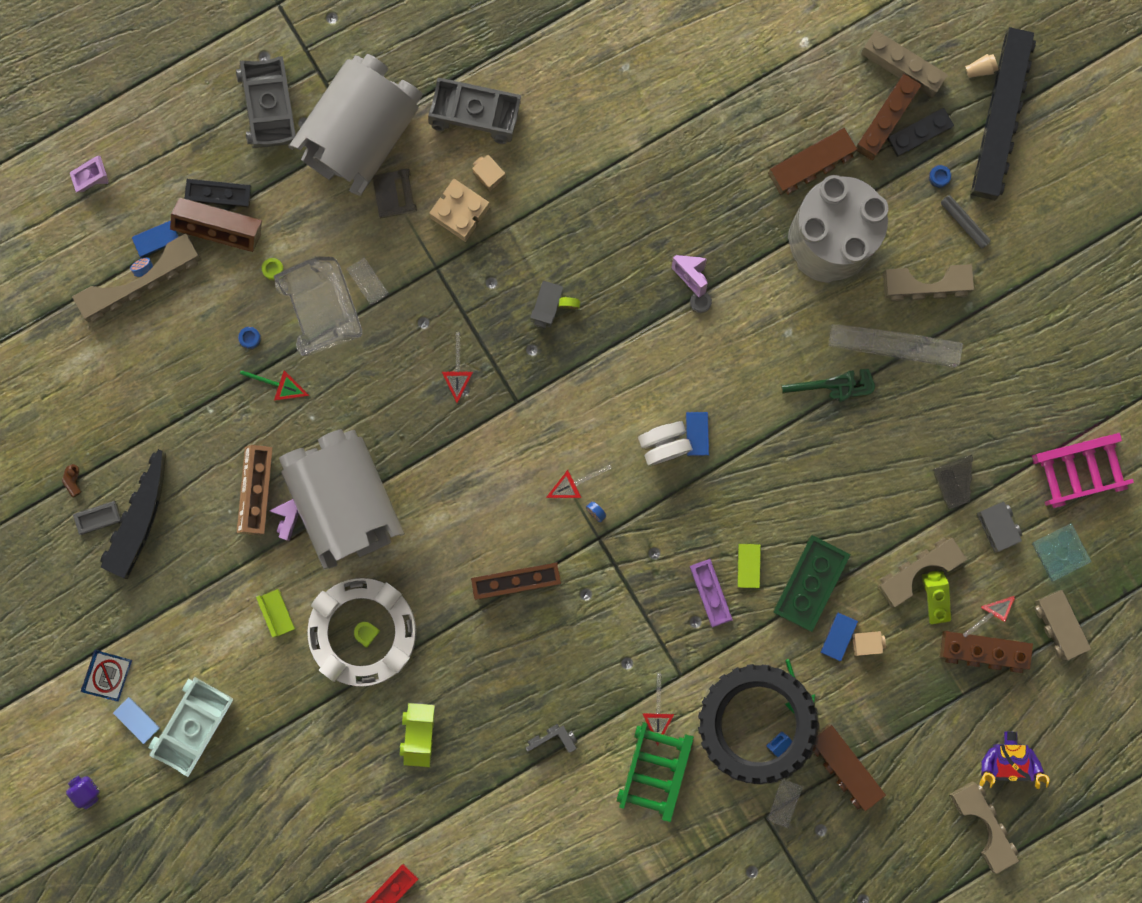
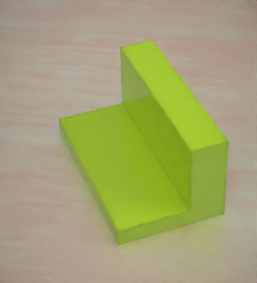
[256,589,295,638]

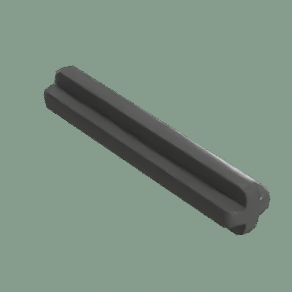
[941,195,990,248]

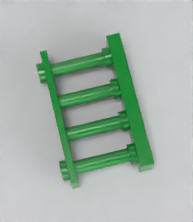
[616,722,694,822]

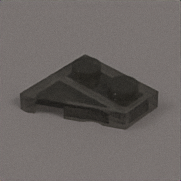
[932,455,973,510]

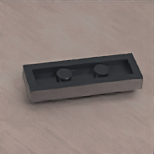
[887,108,954,157]
[184,179,252,208]

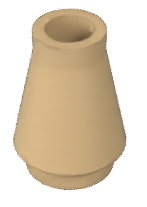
[965,54,999,78]

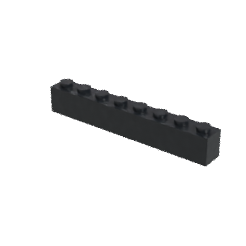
[970,27,1036,201]

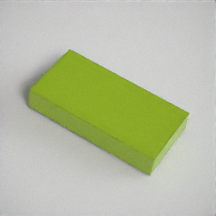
[737,544,761,588]

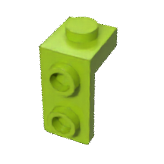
[922,571,951,624]

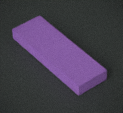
[689,559,733,627]

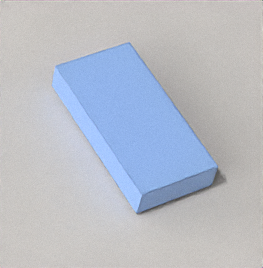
[113,697,160,744]

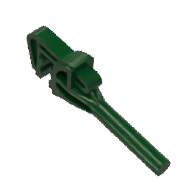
[781,369,875,403]

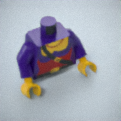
[979,731,1049,789]

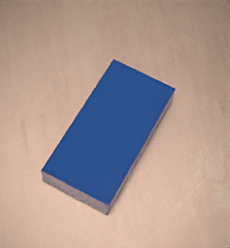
[132,221,179,258]
[686,412,709,456]
[820,613,858,661]

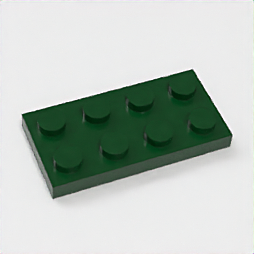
[772,535,851,632]

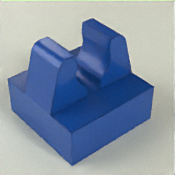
[766,731,792,757]

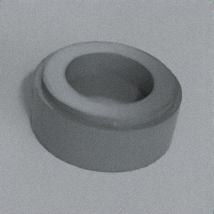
[690,293,712,313]

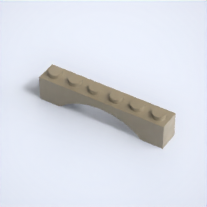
[72,233,201,322]

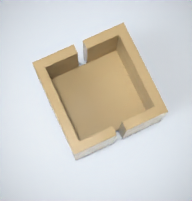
[429,179,490,242]

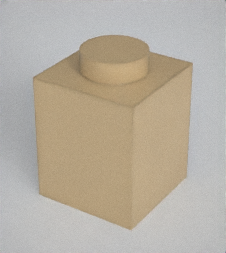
[472,155,506,191]
[852,631,886,656]

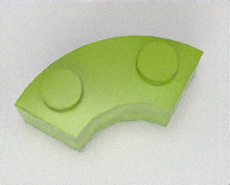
[400,703,435,767]

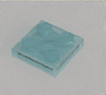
[1032,523,1092,582]

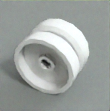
[638,421,693,466]

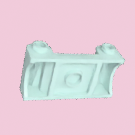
[148,677,233,777]

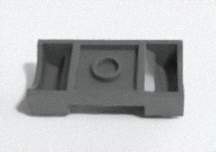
[236,56,296,149]
[428,77,521,144]

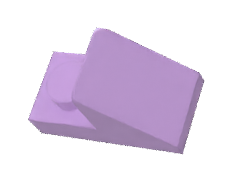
[70,156,109,192]
[672,255,708,298]
[270,499,299,541]

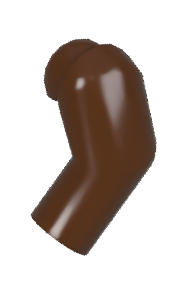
[62,464,81,498]

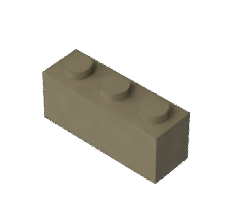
[1034,590,1091,660]

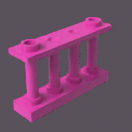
[1032,433,1134,508]

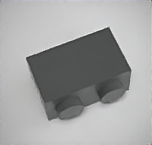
[976,501,1022,553]

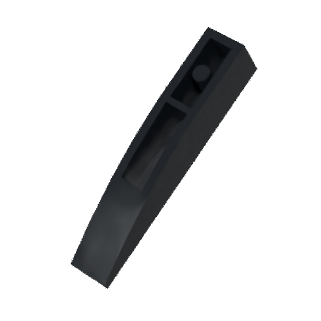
[100,449,166,579]

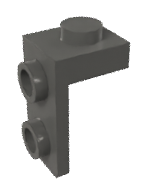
[530,281,563,329]
[525,724,578,753]

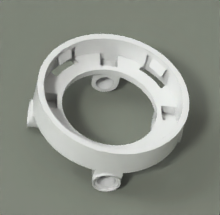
[308,578,416,686]

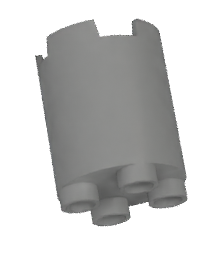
[288,54,423,196]
[788,175,888,283]
[279,429,405,570]

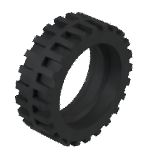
[698,664,819,785]

